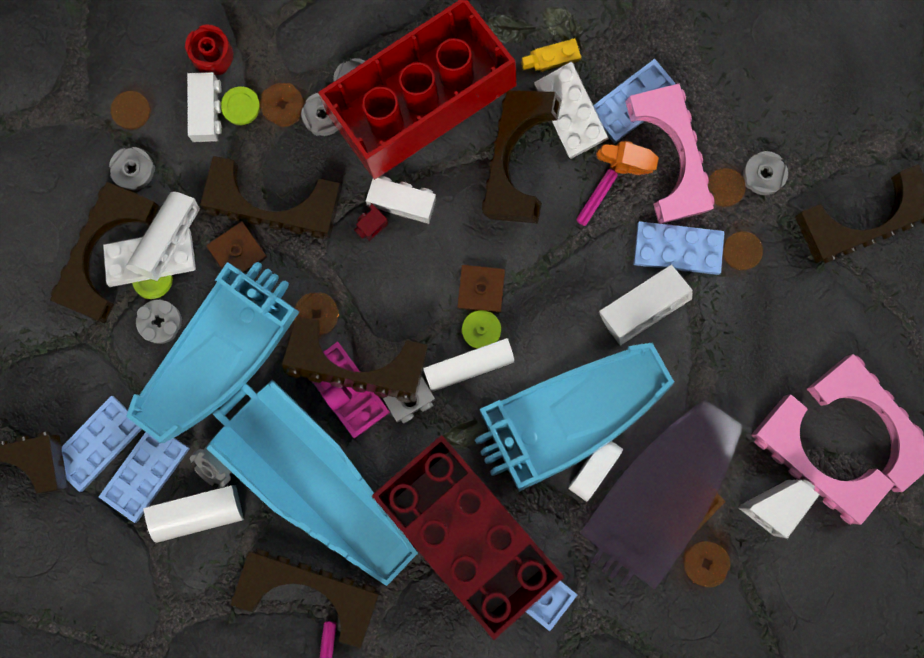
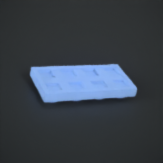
[593,59,675,144]
[633,221,724,275]
[62,396,142,492]
[99,432,190,523]

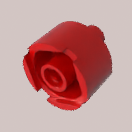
[185,25,233,75]

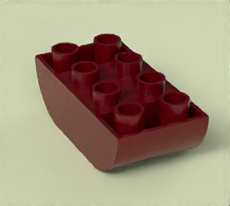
[372,435,564,640]

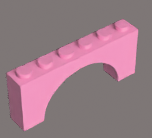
[625,84,714,224]
[807,354,924,492]
[751,394,894,525]

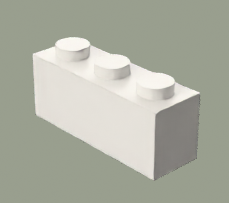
[187,72,222,142]
[366,176,436,224]

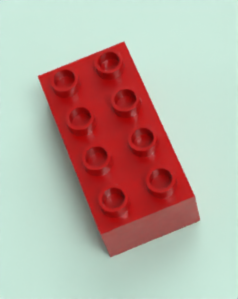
[318,0,517,180]

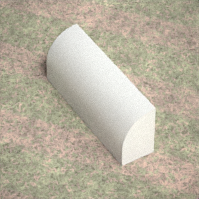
[126,192,200,281]
[599,265,693,346]
[423,338,514,392]
[143,485,244,543]

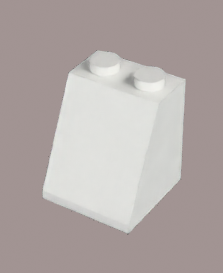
[739,479,820,538]

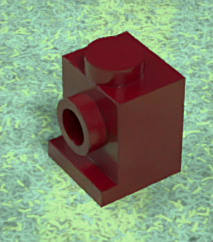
[354,204,388,241]

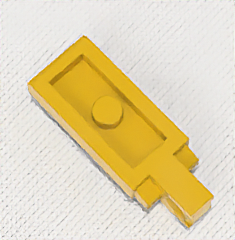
[521,38,581,72]

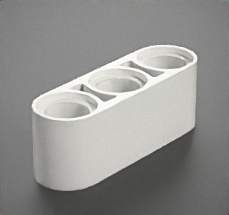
[568,441,623,502]

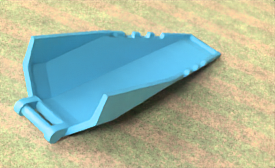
[207,380,418,586]

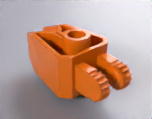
[596,141,659,175]

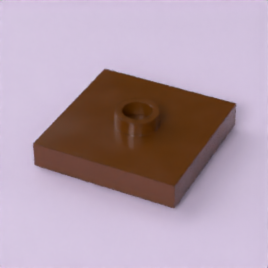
[206,222,267,280]
[457,265,505,313]

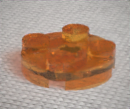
[261,83,304,127]
[295,293,339,337]
[684,541,730,587]

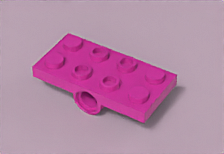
[313,342,390,439]

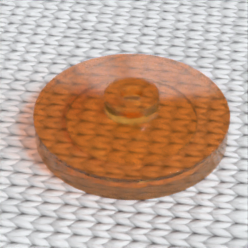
[111,91,151,130]
[707,168,746,207]
[723,231,763,270]

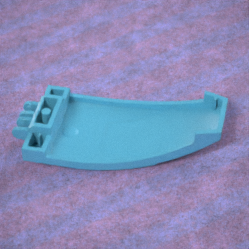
[126,262,300,443]
[475,343,674,491]

